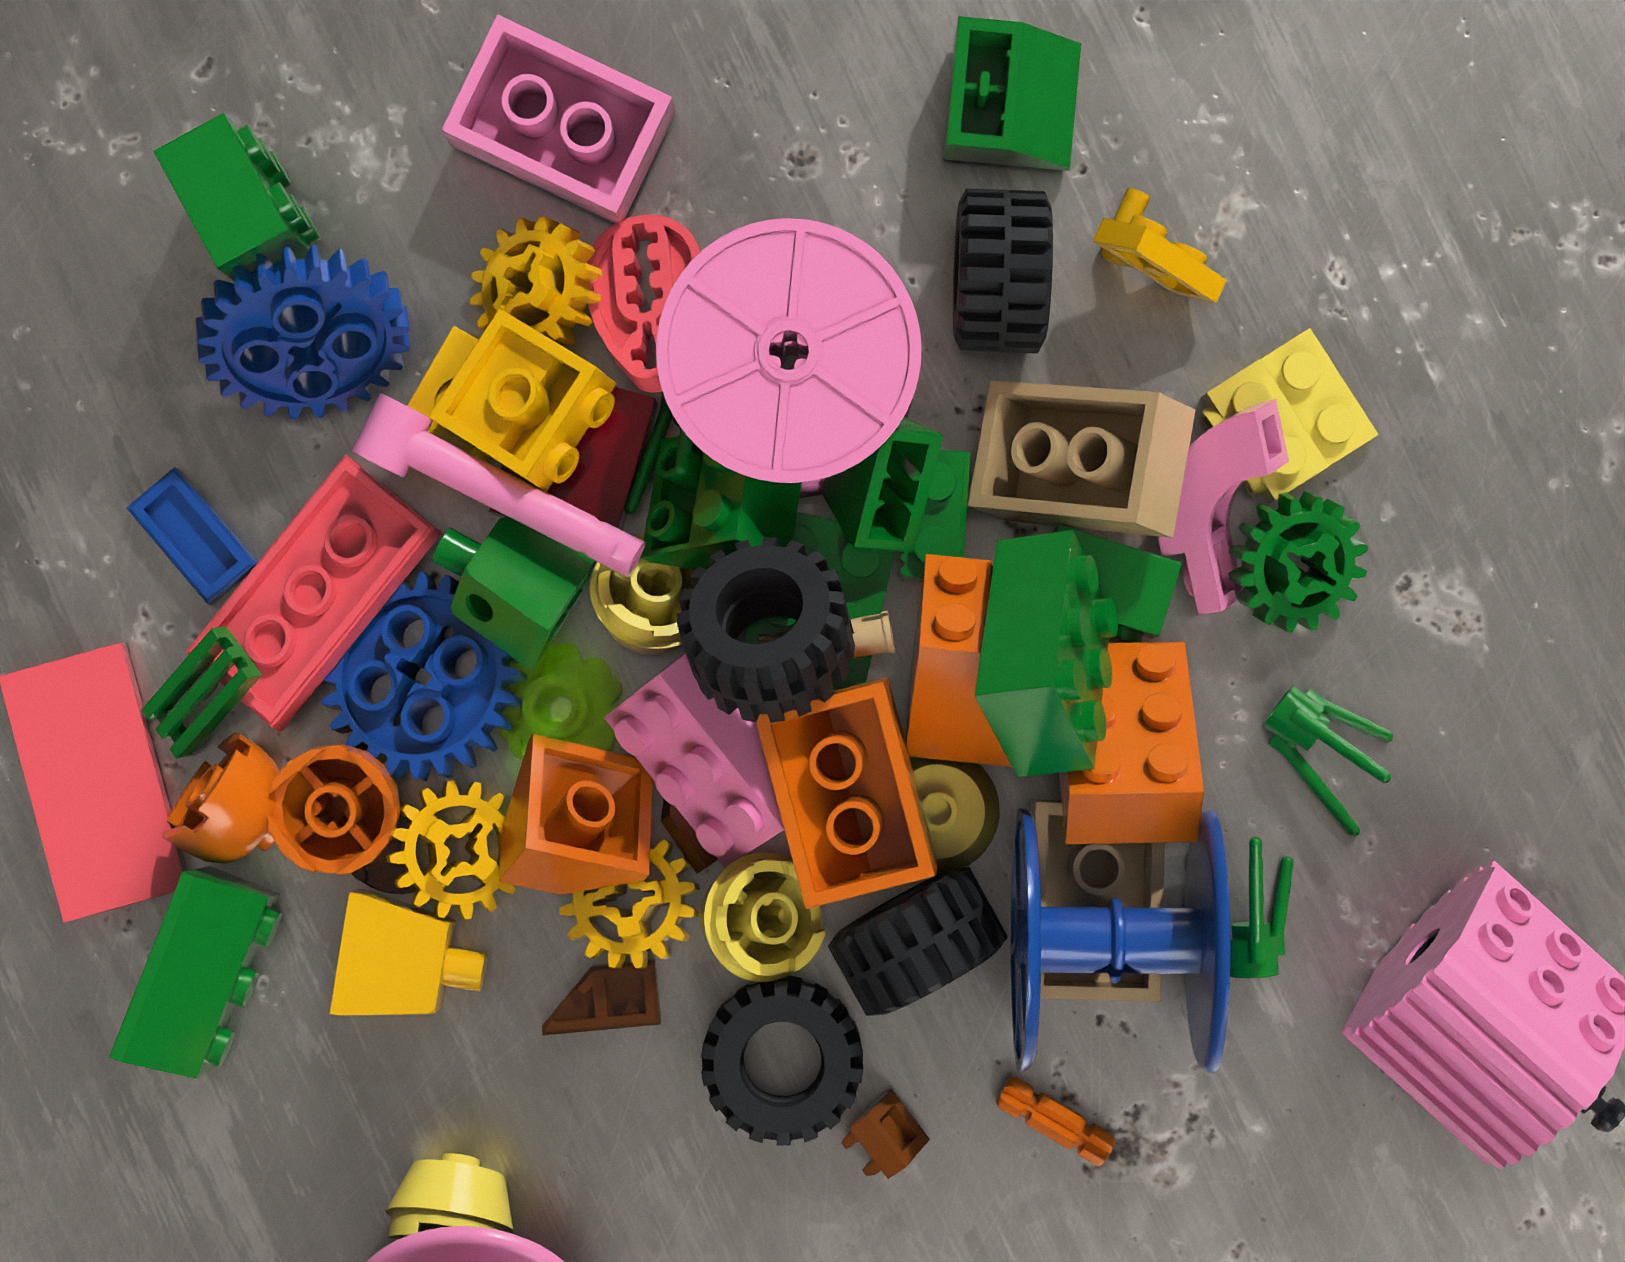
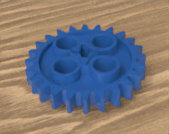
[195,246,410,419]
[321,572,527,782]

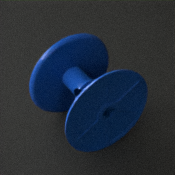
[1010,808,1230,1073]

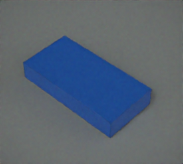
[126,467,258,605]

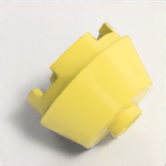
[590,534,695,655]
[910,757,1000,874]
[700,852,826,982]
[385,1153,514,1241]

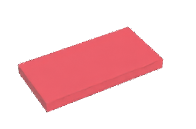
[185,454,442,732]
[0,643,187,923]

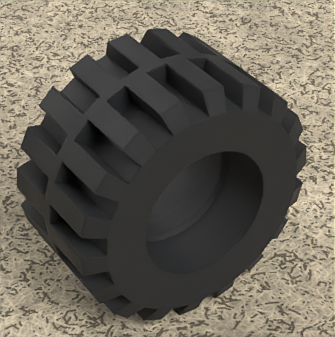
[953,188,1053,353]
[677,538,855,723]
[828,867,1008,1016]
[701,976,864,1146]

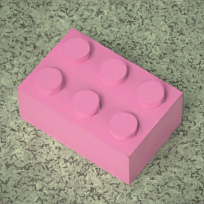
[441,14,676,223]
[604,653,784,868]

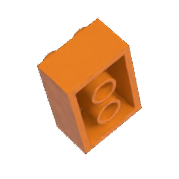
[1059,642,1204,844]

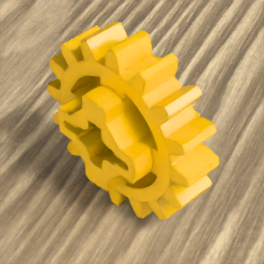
[470,216,602,346]
[386,780,516,920]
[559,839,700,968]

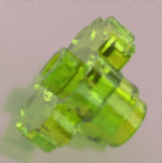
[497,644,623,759]

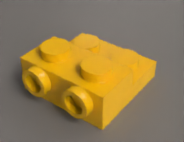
[429,308,617,492]

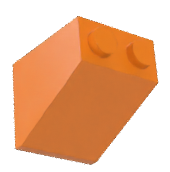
[906,554,1012,767]

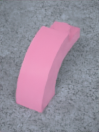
[1158,399,1289,615]

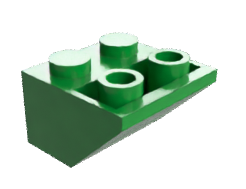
[943,16,1081,171]
[640,436,802,570]

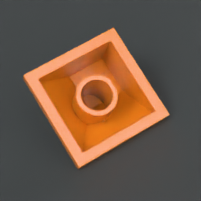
[499,734,653,895]

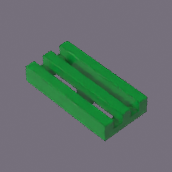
[141,626,262,759]

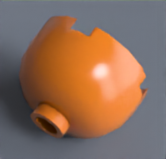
[162,733,280,864]
[267,744,401,875]

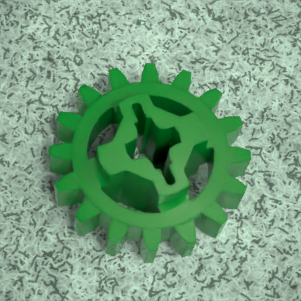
[1228,491,1368,633]

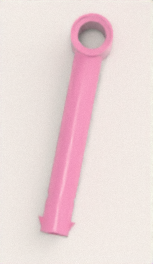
[351,393,645,577]

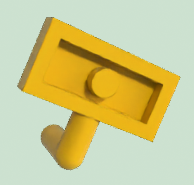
[1093,188,1227,303]

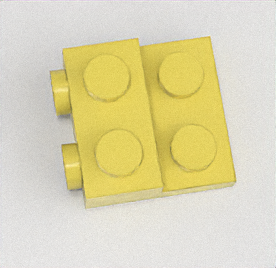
[1200,328,1379,504]

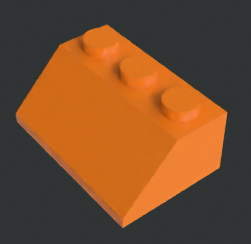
[756,677,938,909]

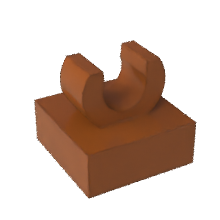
[841,1089,930,1179]

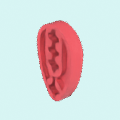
[586,215,701,393]

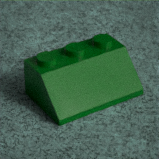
[109,866,282,1079]

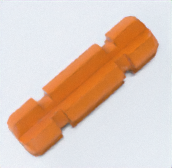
[996,1076,1116,1166]

